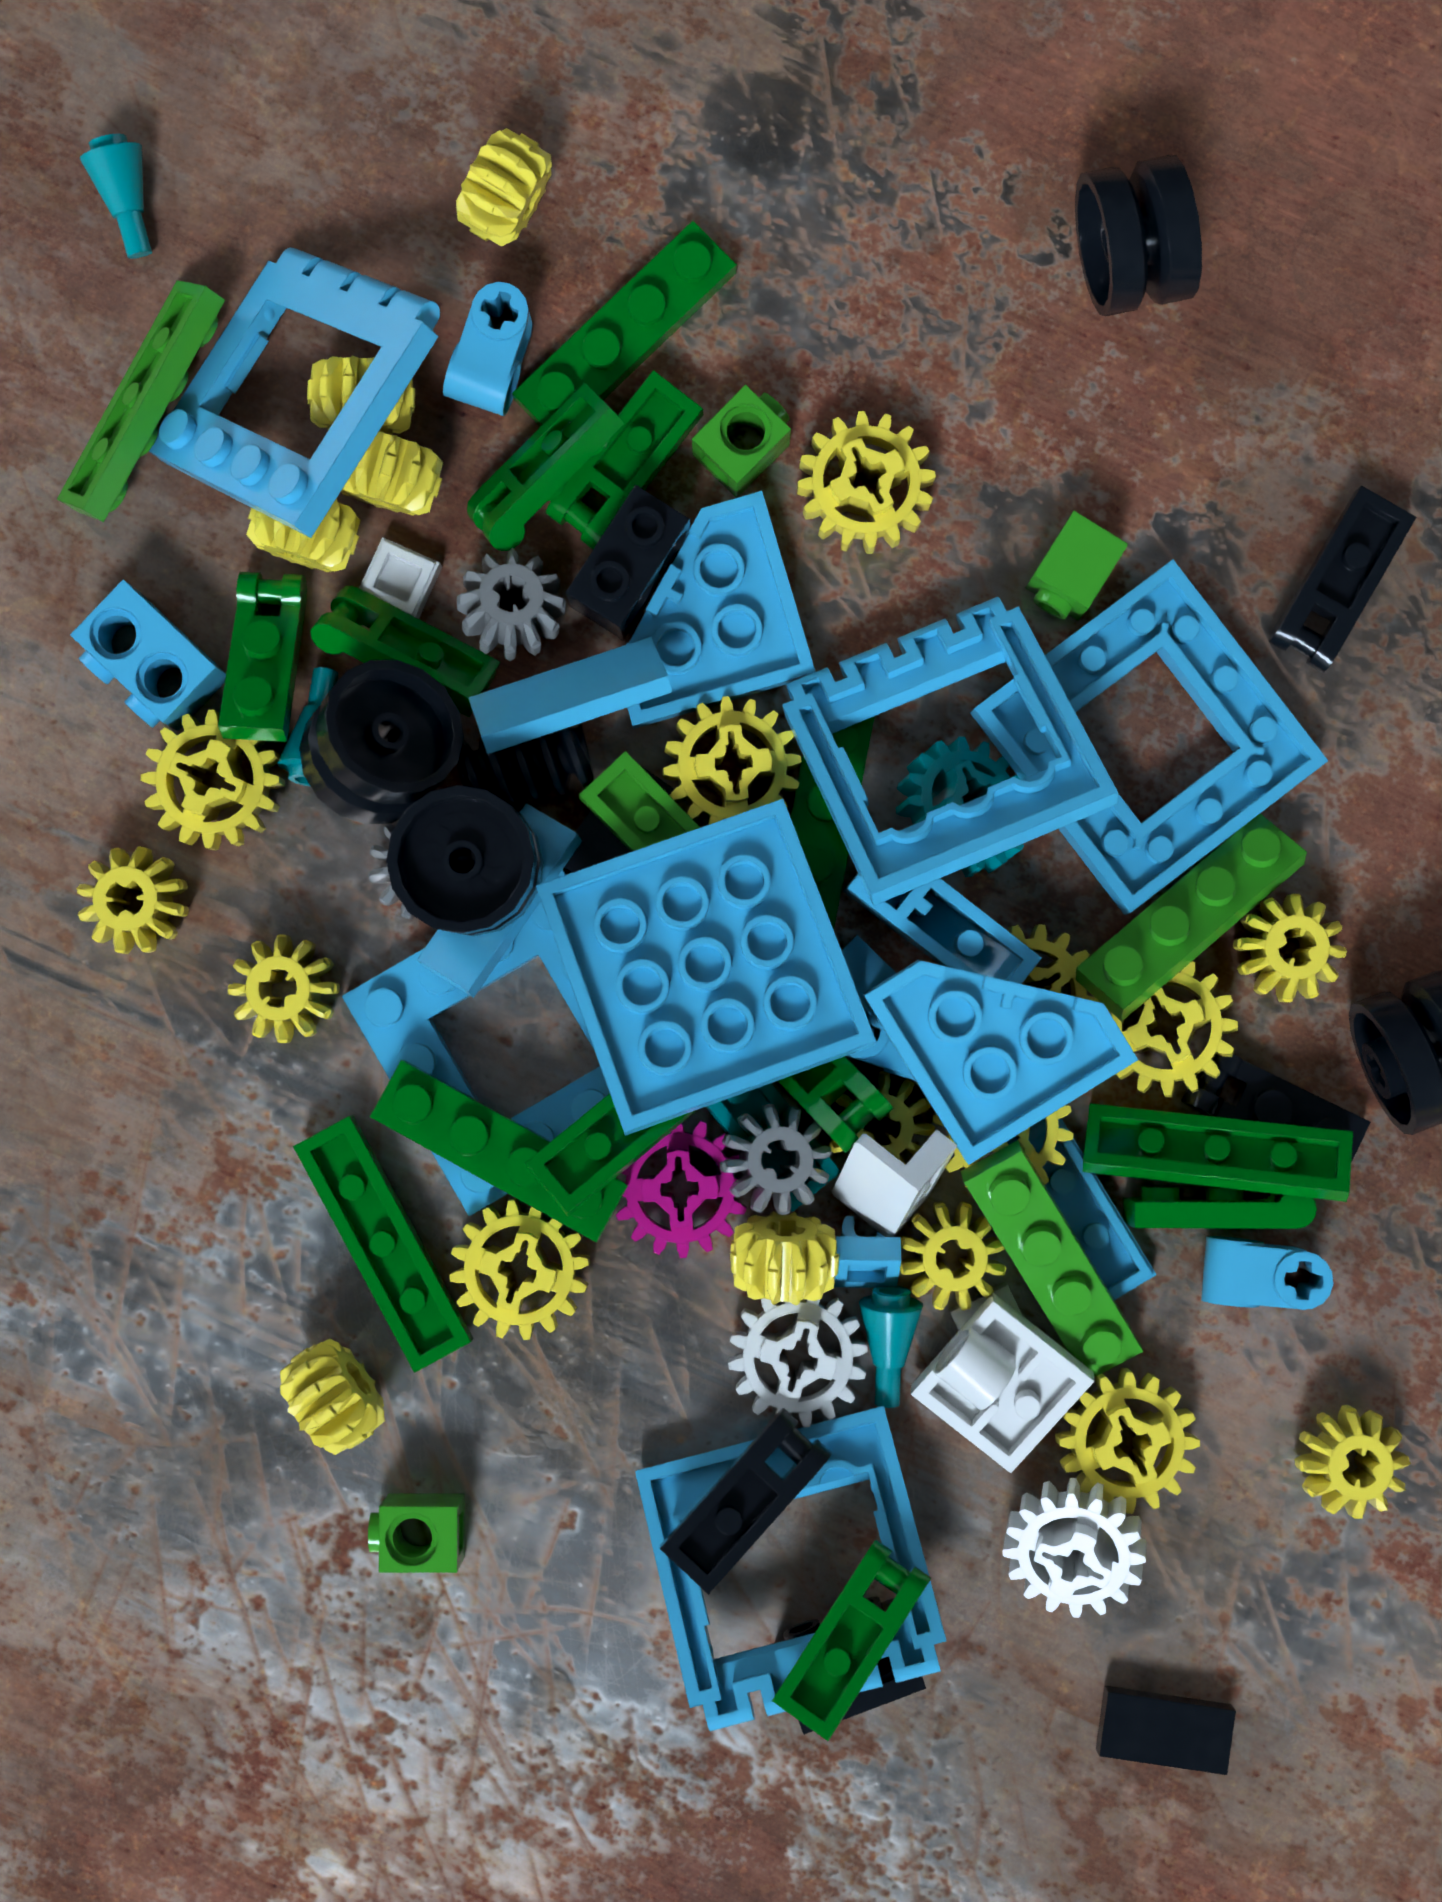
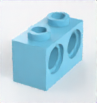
[70,579,226,731]

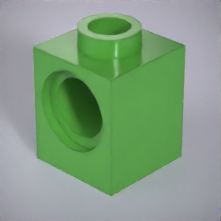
[692,384,791,498]
[1025,511,1128,621]
[368,1493,465,1573]

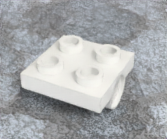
[911,1292,1095,1473]

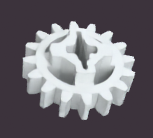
[728,1297,868,1428]
[1003,1478,1146,1618]

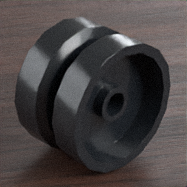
[1075,155,1202,317]
[299,660,464,824]
[386,785,544,936]
[1349,970,1442,1135]

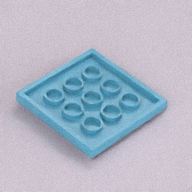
[536,799,876,1136]

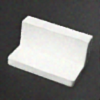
[832,1129,957,1237]

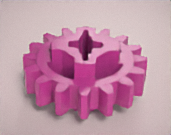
[616,1120,747,1258]

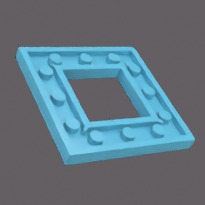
[970,559,1328,915]
[342,870,610,1216]

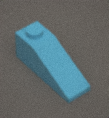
[843,873,1042,984]

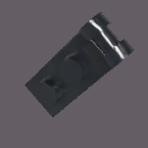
[1268,485,1417,673]
[1181,1054,1371,1163]
[660,1408,832,1595]

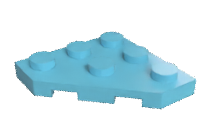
[626,491,816,729]
[862,960,1138,1165]

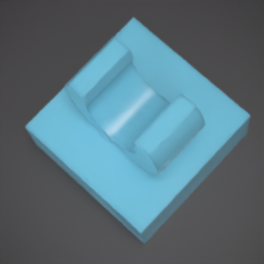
[834,1216,901,1288]

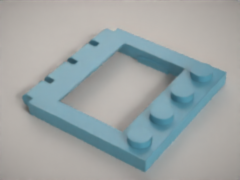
[149,247,440,538]
[782,597,1118,906]
[635,1406,946,1731]

